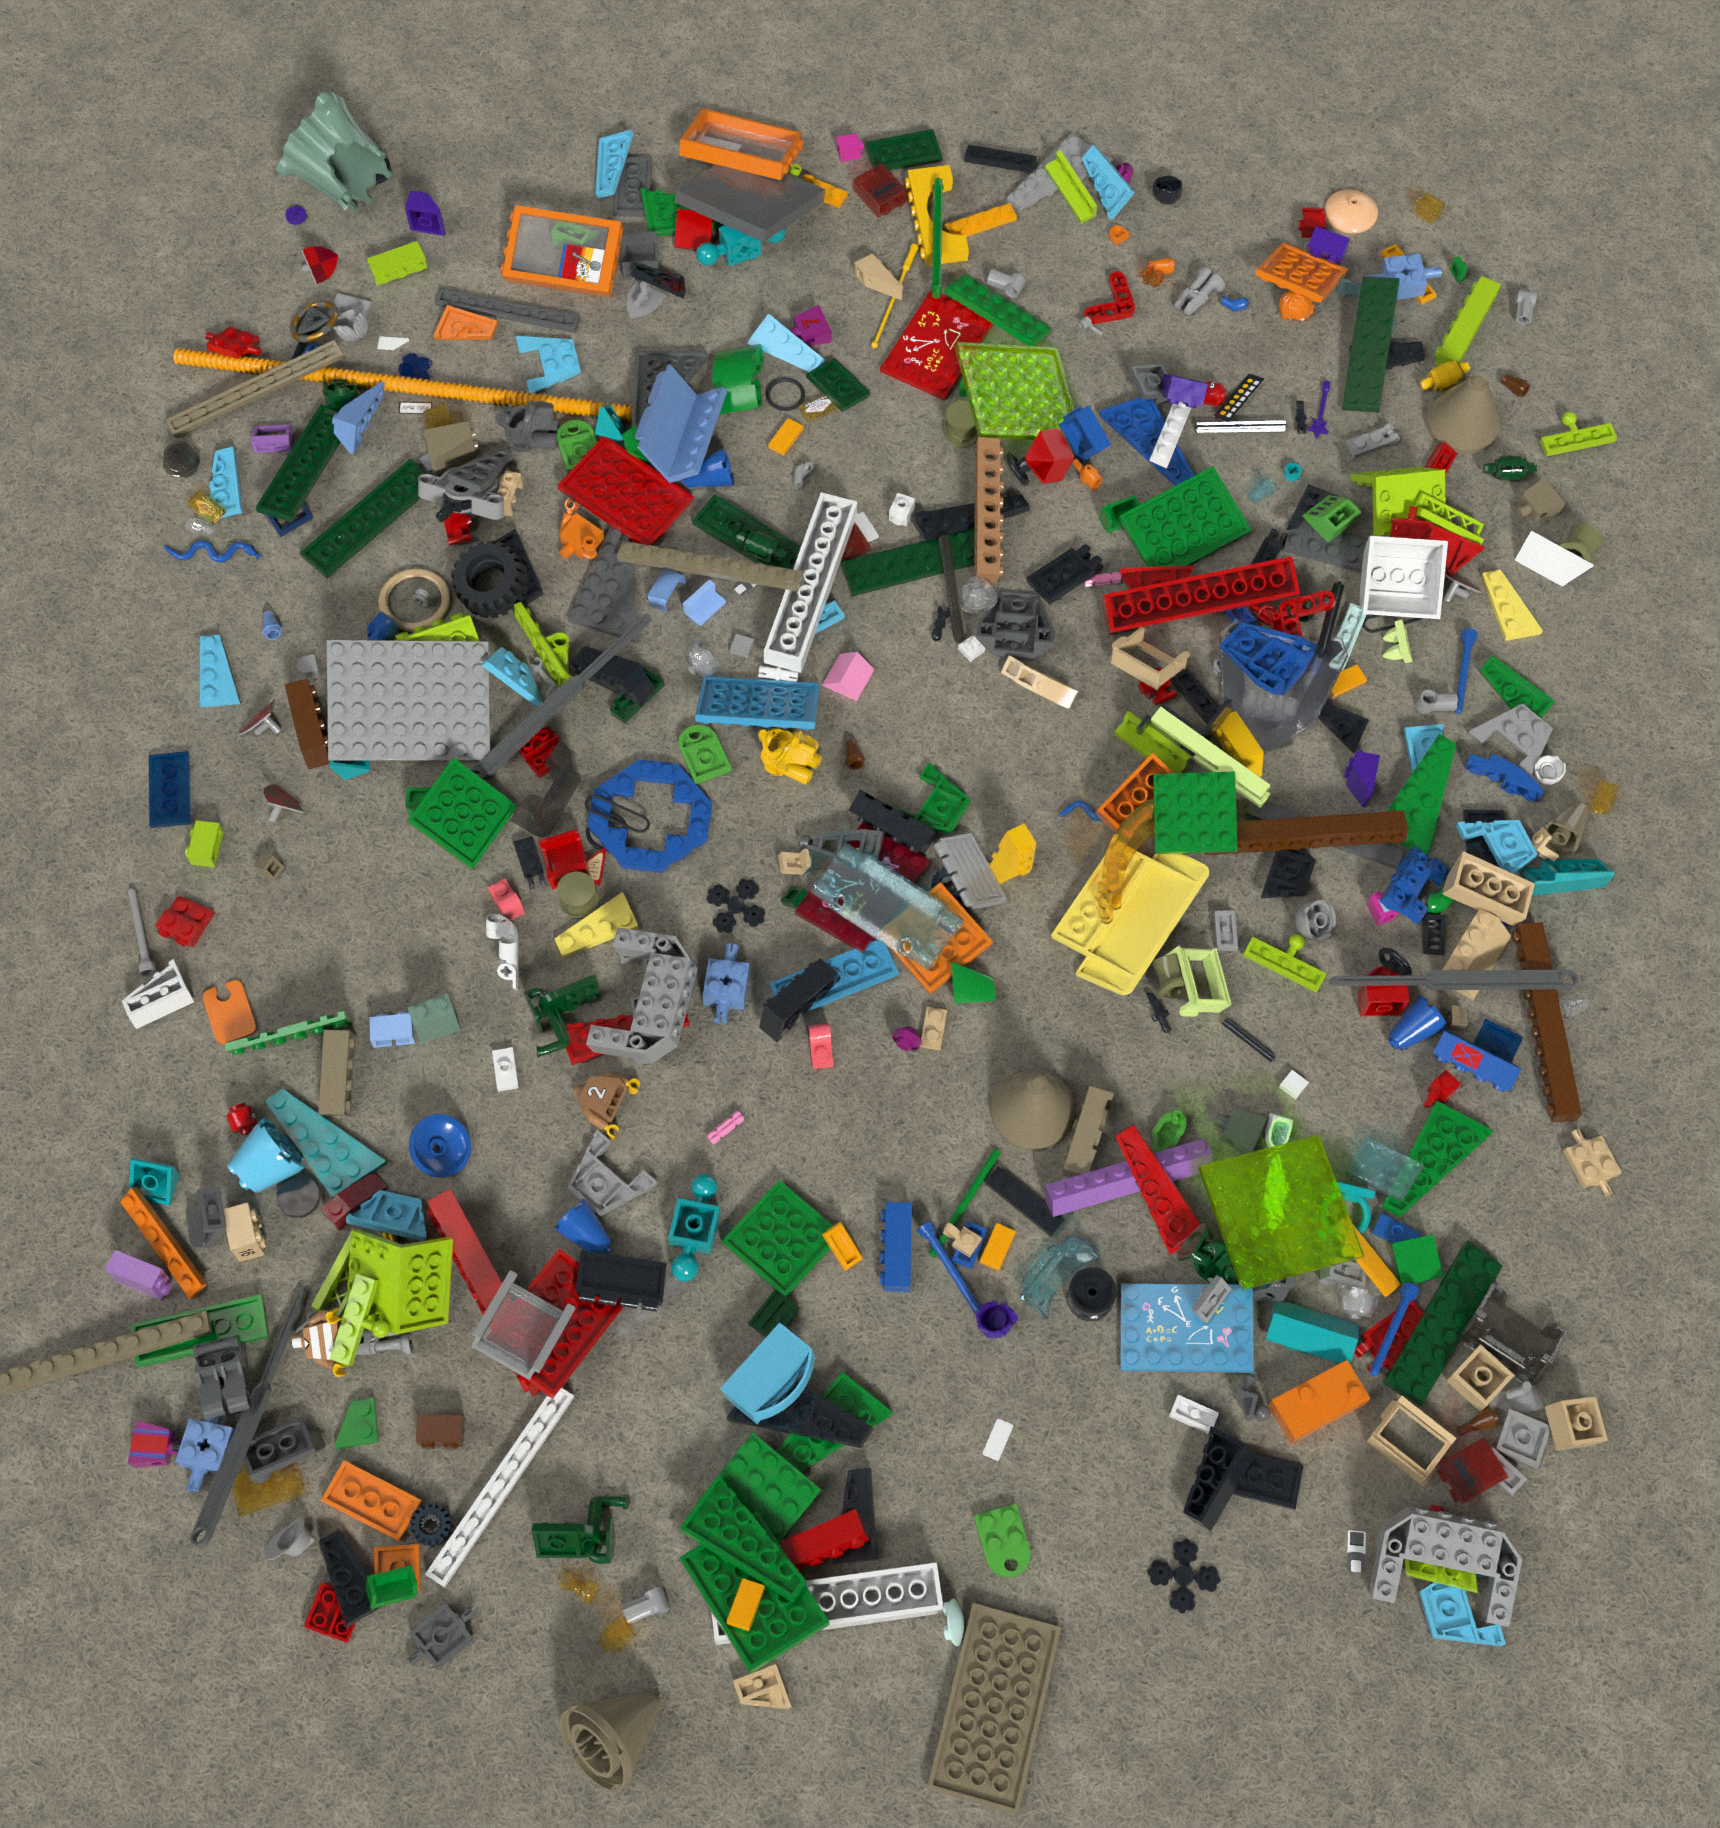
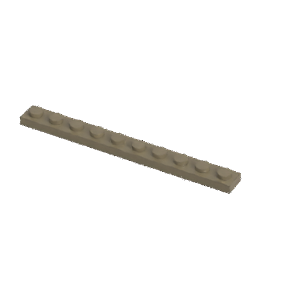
[166,340,343,438]
[617,541,803,591]
[0,1311,212,1396]

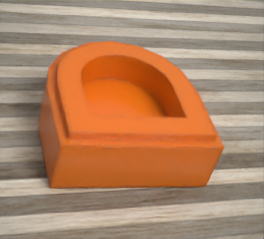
[1108,225,1130,246]

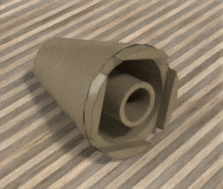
[1543,801,1589,854]

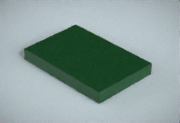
[806,358,870,412]

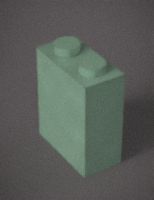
[408,993,461,1044]

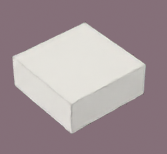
[1279,1070,1309,1100]

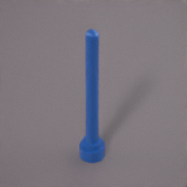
[1455,629,1478,714]
[917,1221,981,1314]
[1370,1282,1419,1376]

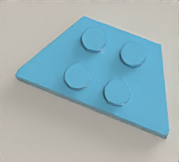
[482,647,543,707]
[346,1190,427,1241]

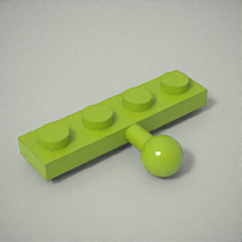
[1539,411,1617,457]
[1243,934,1327,993]
[330,1274,390,1366]

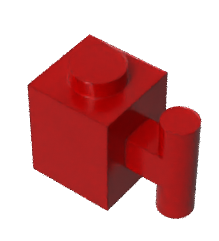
[1298,207,1326,238]
[444,512,472,546]
[1138,666,1176,706]
[1423,1070,1461,1108]

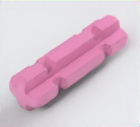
[1084,572,1121,587]
[707,1111,744,1144]

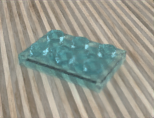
[1345,1137,1423,1202]

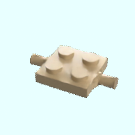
[1563,1129,1622,1197]

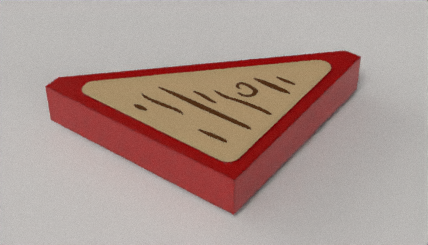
[587,849,606,885]

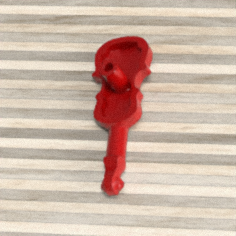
[1248,604,1296,632]

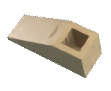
[854,254,903,300]

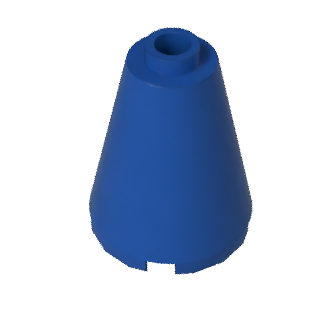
[682,449,735,488]
[1388,995,1447,1050]
[553,1198,612,1254]

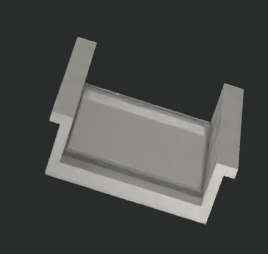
[471,1270,576,1380]

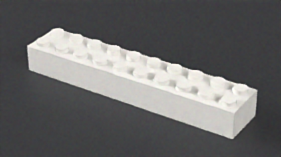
[764,492,857,673]
[712,1563,943,1645]

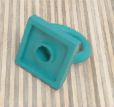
[1319,1179,1375,1239]

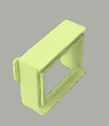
[1166,945,1232,1017]

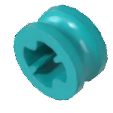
[1284,463,1302,482]

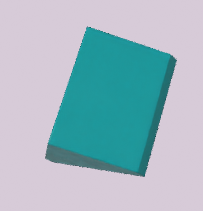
[595,403,627,441]
[129,1158,180,1206]

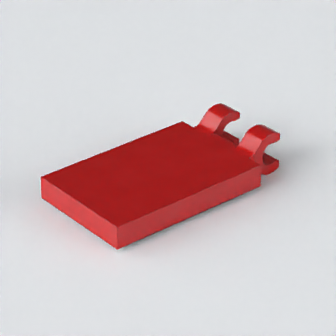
[1354,1301,1423,1372]

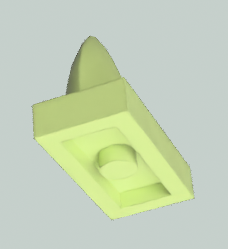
[1382,620,1413,663]

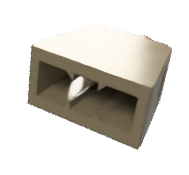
[1515,478,1565,523]

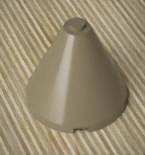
[1426,376,1501,454]
[991,1069,1075,1151]
[560,1691,662,1792]

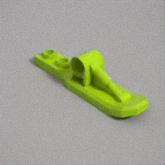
[514,602,580,696]

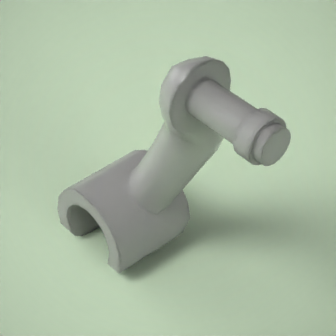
[531,657,557,694]

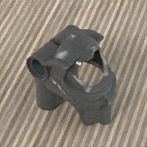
[495,400,559,452]

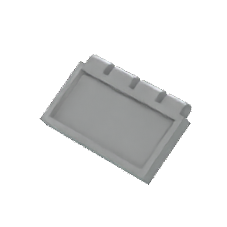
[934,833,1007,909]

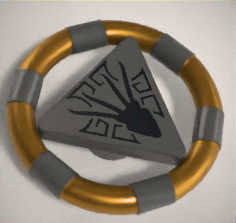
[290,300,338,343]

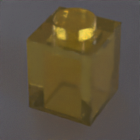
[1414,192,1445,225]
[423,403,453,429]
[1588,780,1619,815]
[598,1616,635,1654]

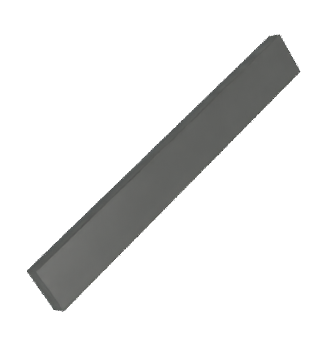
[435,288,580,333]
[1245,801,1404,870]

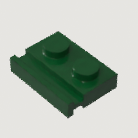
[748,1290,800,1338]

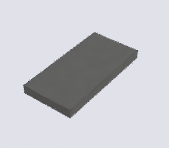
[613,157,652,217]

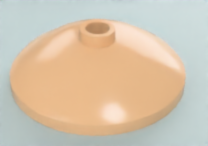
[1324,189,1378,233]

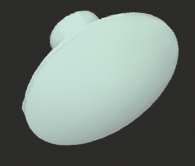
[943,1599,964,1646]

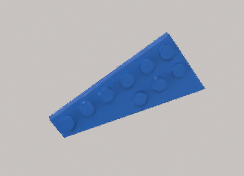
[1099,397,1195,486]

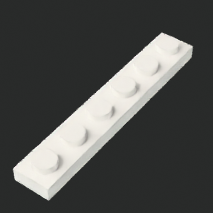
[1149,401,1191,468]

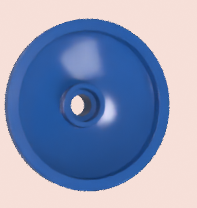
[409,1114,471,1178]

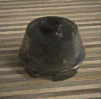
[163,441,200,478]

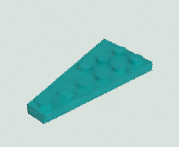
[265,1089,387,1198]

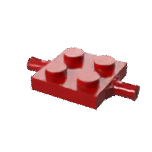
[205,327,261,359]
[1389,506,1431,540]

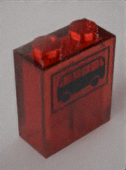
[853,163,907,218]
[1437,1437,1509,1505]

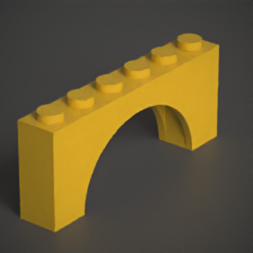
[905,165,969,266]

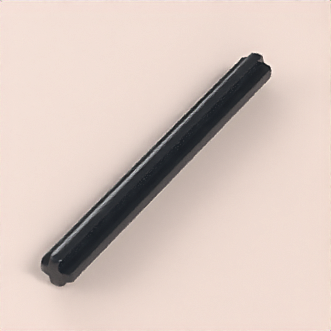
[1315,581,1344,658]

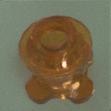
[1140,263,1164,287]

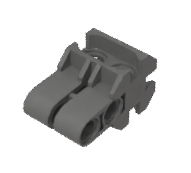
[193,1335,251,1420]

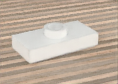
[492,1047,519,1092]

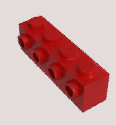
[779,1509,869,1573]

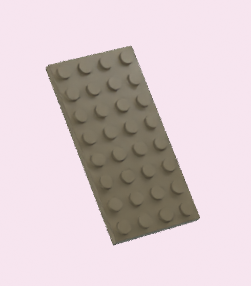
[927,1603,1062,1815]

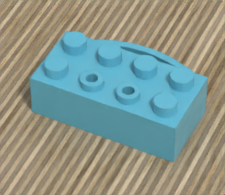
[720,1323,816,1424]

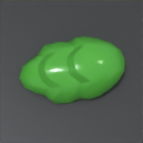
[1152,1109,1186,1152]

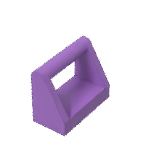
[251,424,293,453]

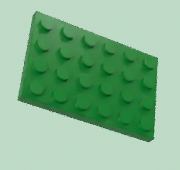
[1118,466,1252,567]
[679,1510,830,1674]

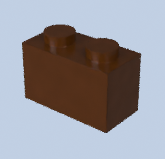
[415,1414,465,1450]

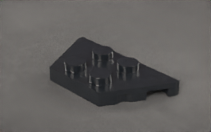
[1261,849,1316,899]

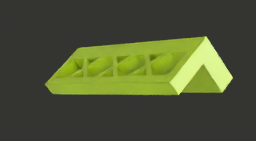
[1045,150,1097,224]
[1415,493,1484,545]
[1114,711,1191,773]
[311,1229,353,1315]

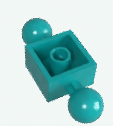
[696,225,786,266]
[668,1173,721,1282]

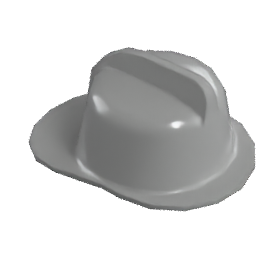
[264,1517,315,1560]

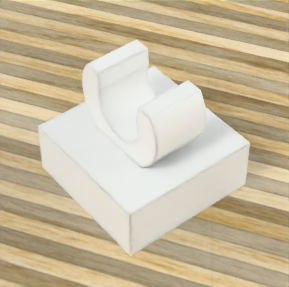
[958,635,985,662]

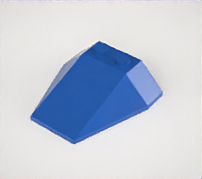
[1219,622,1317,696]

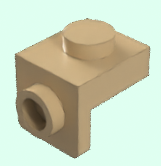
[1531,827,1559,862]
[778,849,812,875]

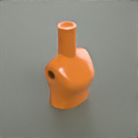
[1072,459,1103,491]

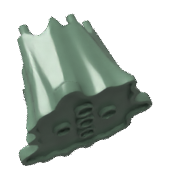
[276,91,392,212]

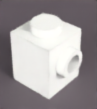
[889,493,915,526]

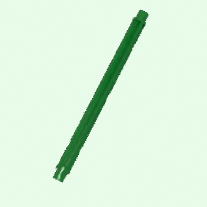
[931,178,944,298]

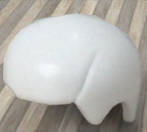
[1534,755,1566,785]

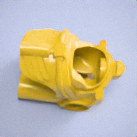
[758,727,822,785]

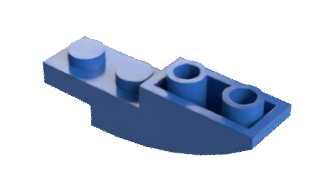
[1464,754,1544,802]

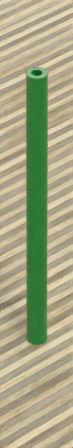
[928,1149,1001,1258]

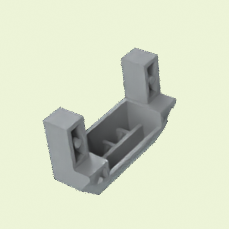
[586,928,698,1064]
[1369,1506,1522,1627]

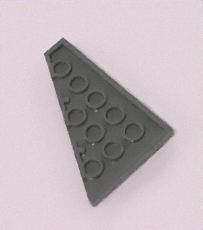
[632,351,708,427]
[568,526,640,644]

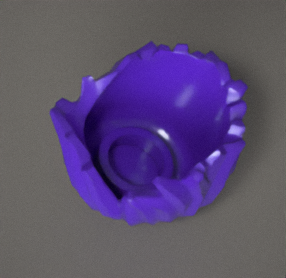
[975,1301,1018,1339]

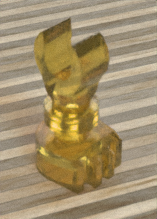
[557,1573,599,1604]

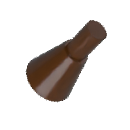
[1457,1407,1499,1435]

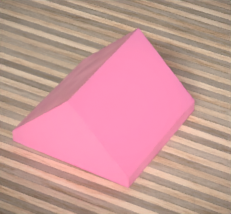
[822,652,874,701]

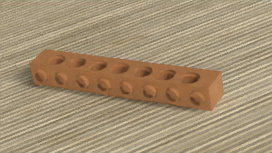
[974,437,1003,583]

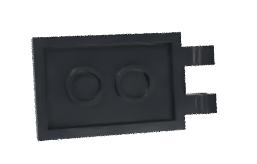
[1026,544,1103,605]

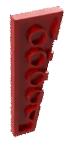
[565,1013,690,1065]
[1115,1123,1201,1255]

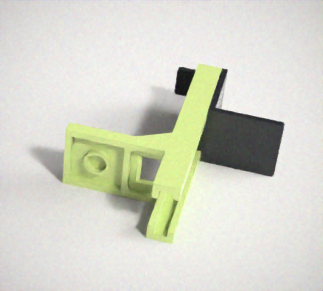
[1136,697,1270,808]

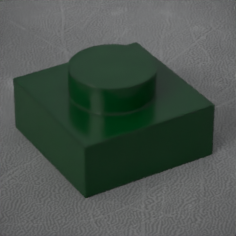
[780,886,808,908]

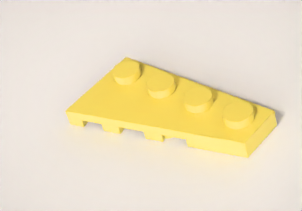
[1481,570,1543,641]
[555,892,638,958]

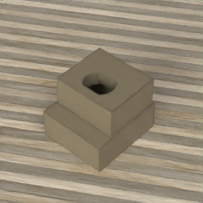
[253,853,284,881]
[1447,1005,1468,1031]

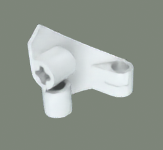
[486,914,519,990]

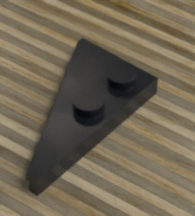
[1317,702,1369,753]

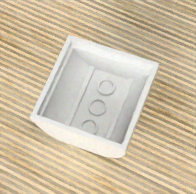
[1360,536,1448,619]

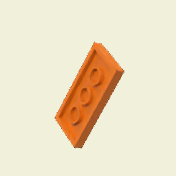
[321,1460,422,1542]

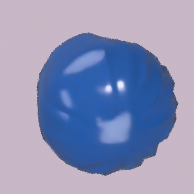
[367,611,398,641]

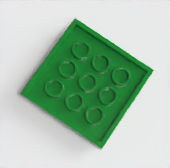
[406,757,517,870]
[1154,771,1237,854]
[721,1180,833,1298]
[696,1432,822,1543]

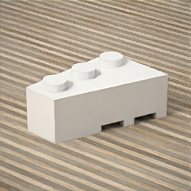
[122,959,194,1029]

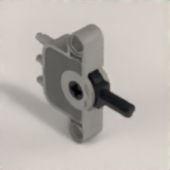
[418,467,504,522]

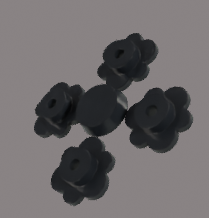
[707,879,765,933]
[1147,1539,1221,1613]

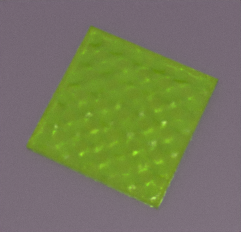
[955,342,1075,441]
[1198,1135,1364,1291]

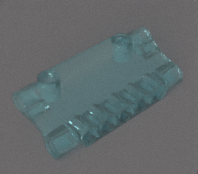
[811,843,964,970]

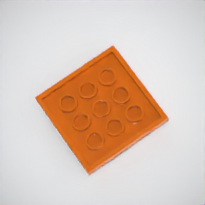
[1255,242,1348,303]
[878,882,993,995]

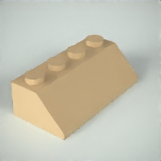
[1442,851,1535,926]
[1443,908,1511,1000]

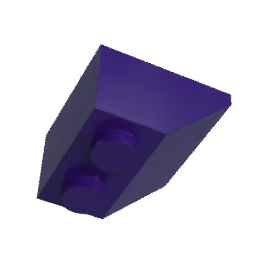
[405,190,446,236]
[1307,226,1350,264]
[1163,373,1208,409]
[1344,750,1380,807]

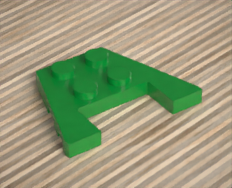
[897,763,971,834]

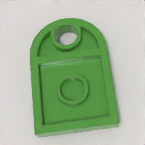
[557,420,597,474]
[679,725,732,785]
[973,1503,1031,1578]

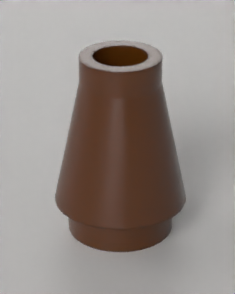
[1501,374,1530,397]
[845,739,865,770]

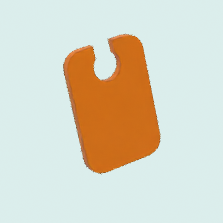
[202,980,256,1044]

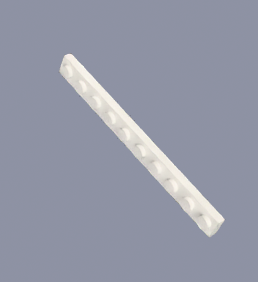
[425,1388,574,1588]

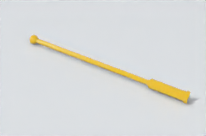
[871,244,919,349]

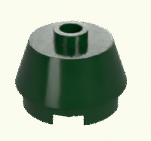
[322,379,359,410]

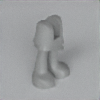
[1174,267,1226,316]
[356,1328,414,1356]

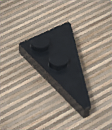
[1287,484,1340,530]

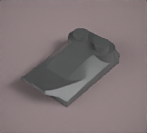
[244,1417,326,1483]

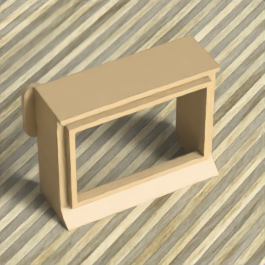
[1111,627,1190,690]
[1366,1396,1457,1486]

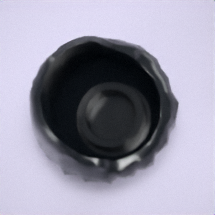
[1152,175,1183,205]

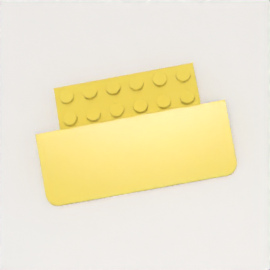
[1051,840,1209,995]

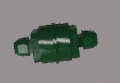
[1483,455,1537,481]
[735,530,787,563]

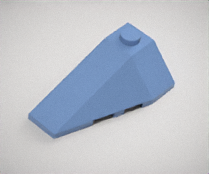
[332,382,385,454]

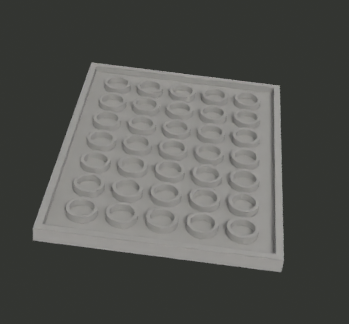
[327,640,490,761]

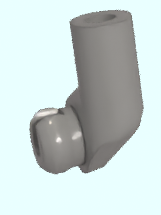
[794,461,814,487]

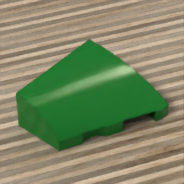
[951,962,996,1004]

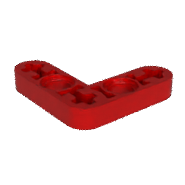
[1083,271,1135,324]
[1279,591,1336,637]

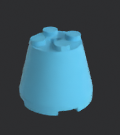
[227,1118,306,1193]

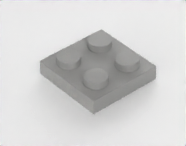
[1495,1409,1551,1469]

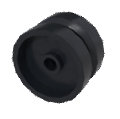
[1067,1267,1117,1322]

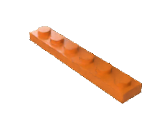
[120,1187,207,1299]

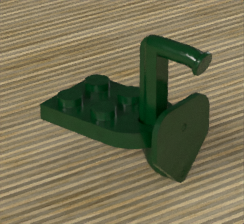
[523,974,601,1058]
[1178,1222,1263,1285]
[532,1496,630,1564]

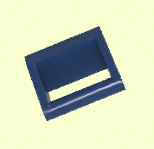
[264,503,313,537]

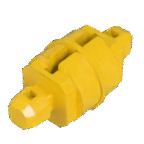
[1419,361,1470,391]

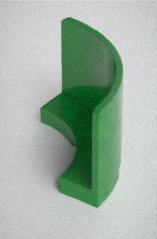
[712,344,765,415]

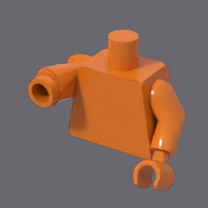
[559,499,605,559]

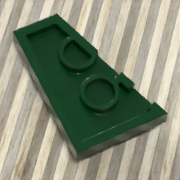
[610,666,665,724]

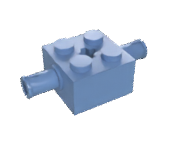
[1367,253,1442,300]
[702,943,750,1024]
[175,1405,234,1493]

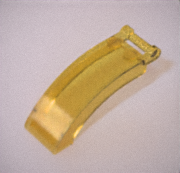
[1098,800,1155,924]

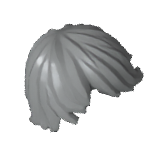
[333,308,368,342]

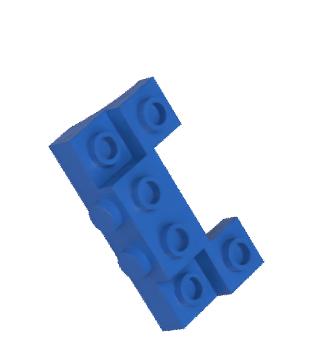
[1379,846,1450,924]

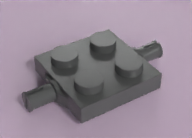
[407,1603,475,1670]

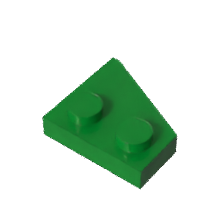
[335,1397,379,1450]

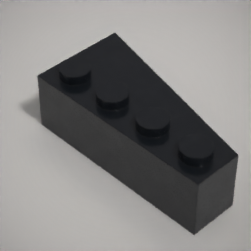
[571,646,655,706]
[849,789,937,854]
[759,958,838,1043]
[1183,1426,1256,1531]

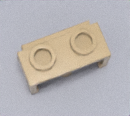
[495,471,523,517]

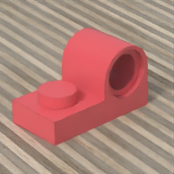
[487,878,524,921]
[809,1023,833,1069]

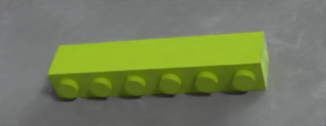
[1434,276,1501,365]

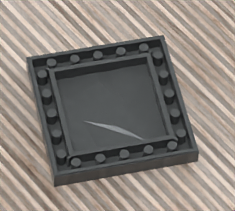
[675,151,825,242]

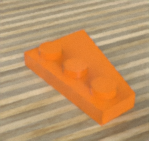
[433,305,499,340]

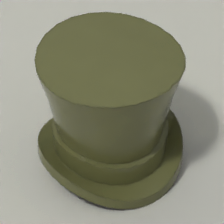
[944,400,980,448]
[1559,523,1604,563]
[557,872,600,918]
[1152,954,1197,998]

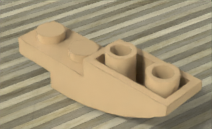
[1001,655,1078,709]

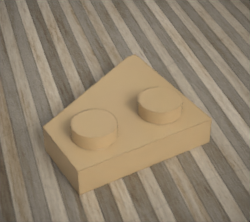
[733,1664,792,1709]

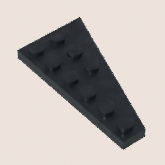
[726,1382,874,1448]

